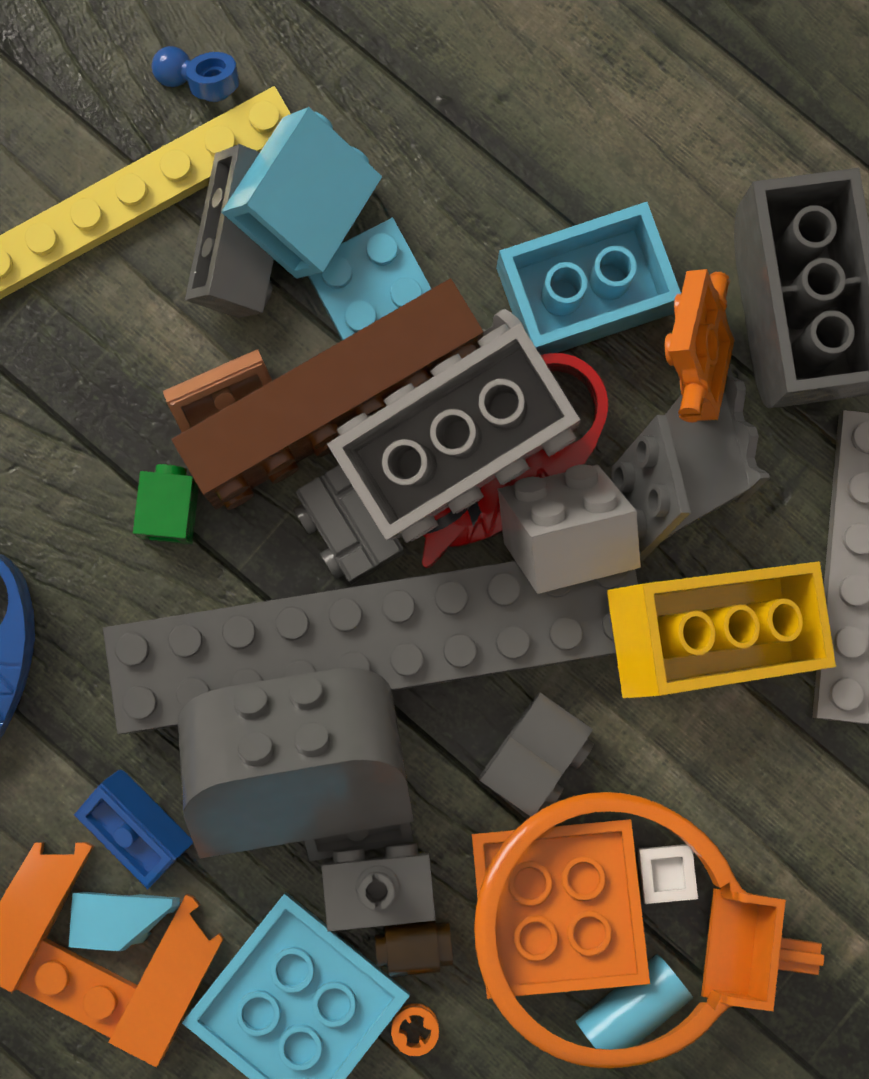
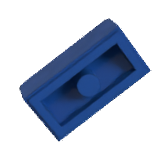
[74,770,193,889]

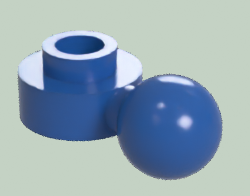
[151,46,239,102]

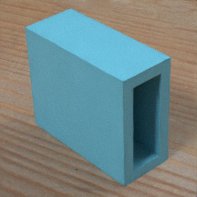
[221,107,382,279]

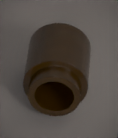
[375,919,453,977]

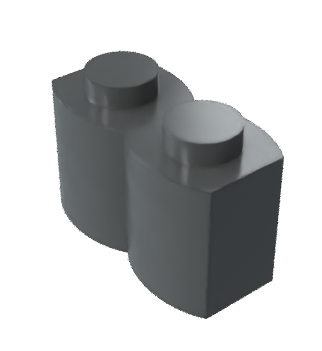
[478,692,594,817]

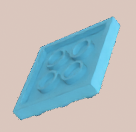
[182,892,410,1079]

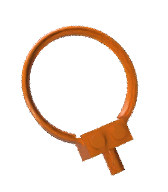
[474,792,824,1068]

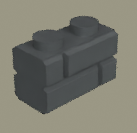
[293,465,404,585]

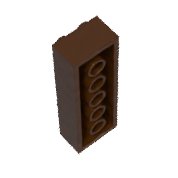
[171,278,484,510]

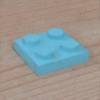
[308,217,431,340]

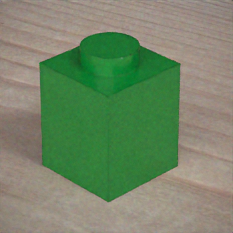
[133,464,199,545]

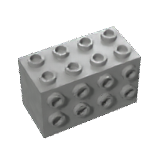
[327,323,580,543]

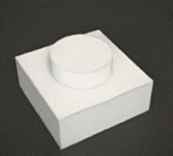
[637,844,698,904]

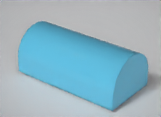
[576,954,693,1050]

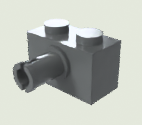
[321,843,435,932]

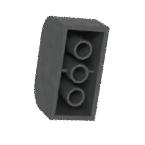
[734,168,869,408]
[178,668,414,859]

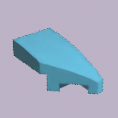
[69,892,180,951]

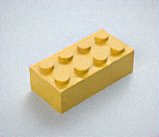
[607,561,836,698]

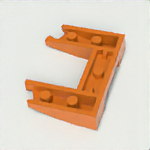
[0,842,224,1068]

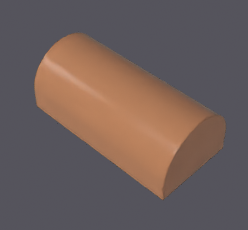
[163,349,272,432]

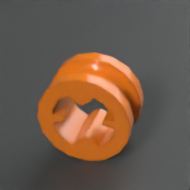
[391,1003,439,1056]

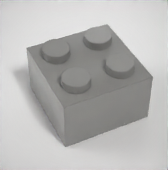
[498,465,641,594]

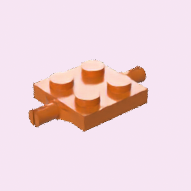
[665,269,735,423]

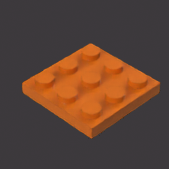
[472,819,650,999]

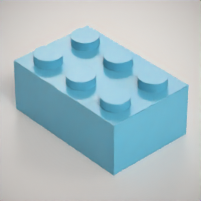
[496,202,681,355]

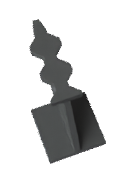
[611,365,770,561]

